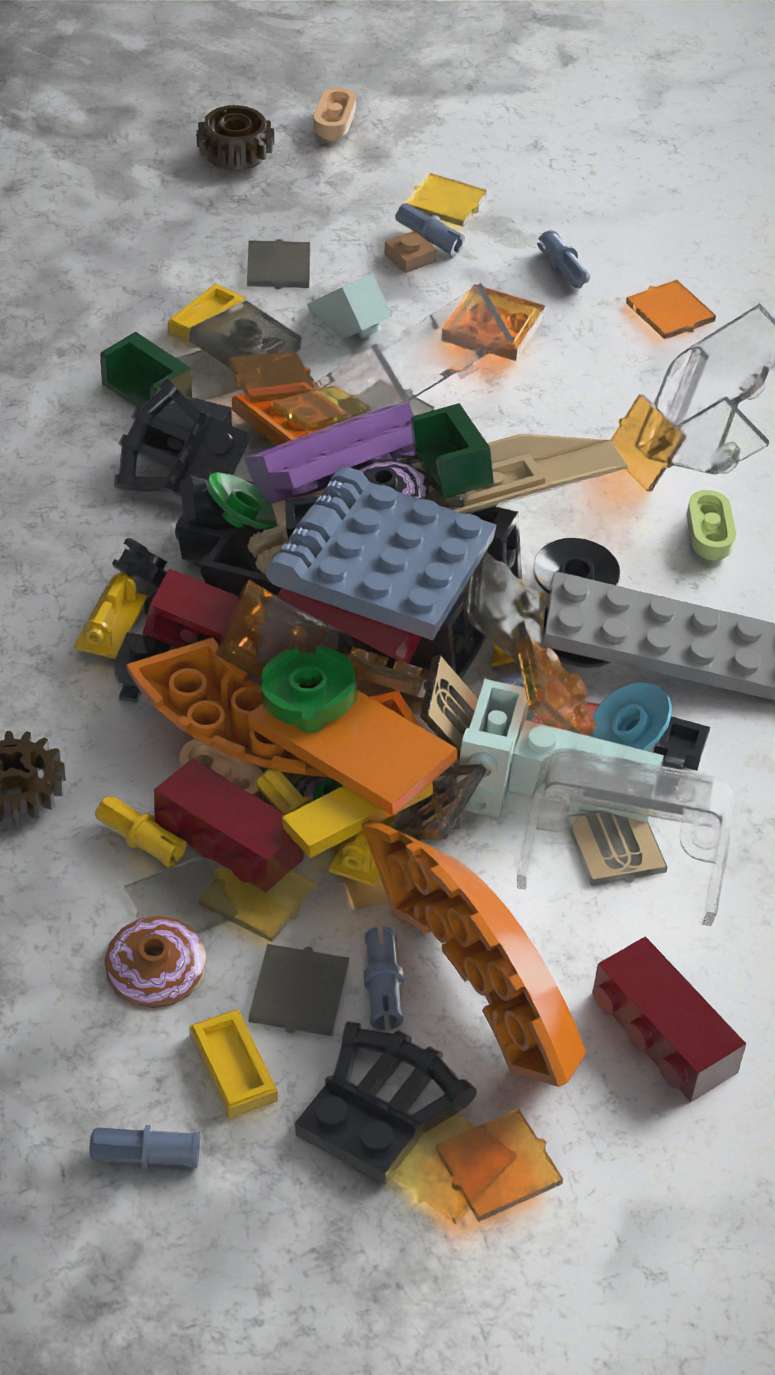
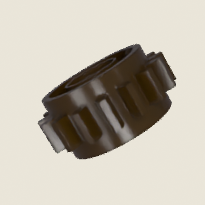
[196,105,274,170]

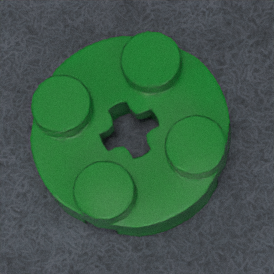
[261,647,358,733]

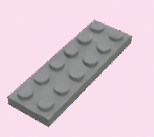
[542,571,775,700]

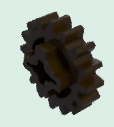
[0,731,66,824]

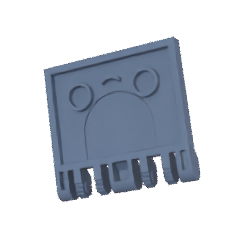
[265,467,496,640]

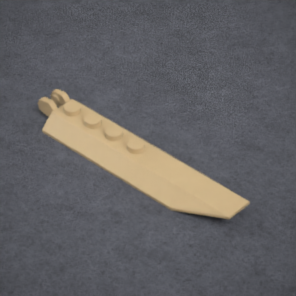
[247,433,628,574]

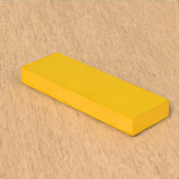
[282,782,433,858]

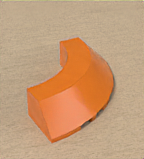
[127,637,422,777]
[361,821,586,1087]

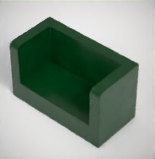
[100,331,192,409]
[410,403,494,499]

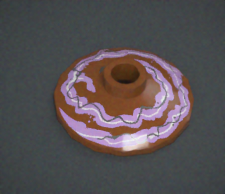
[104,916,207,1008]

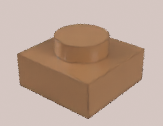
[384,230,437,273]

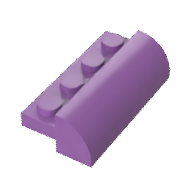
[244,402,415,504]

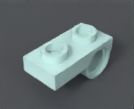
[456,728,514,818]

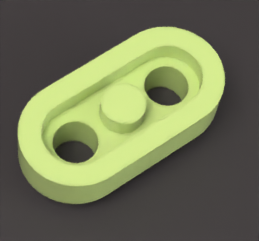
[686,490,736,560]

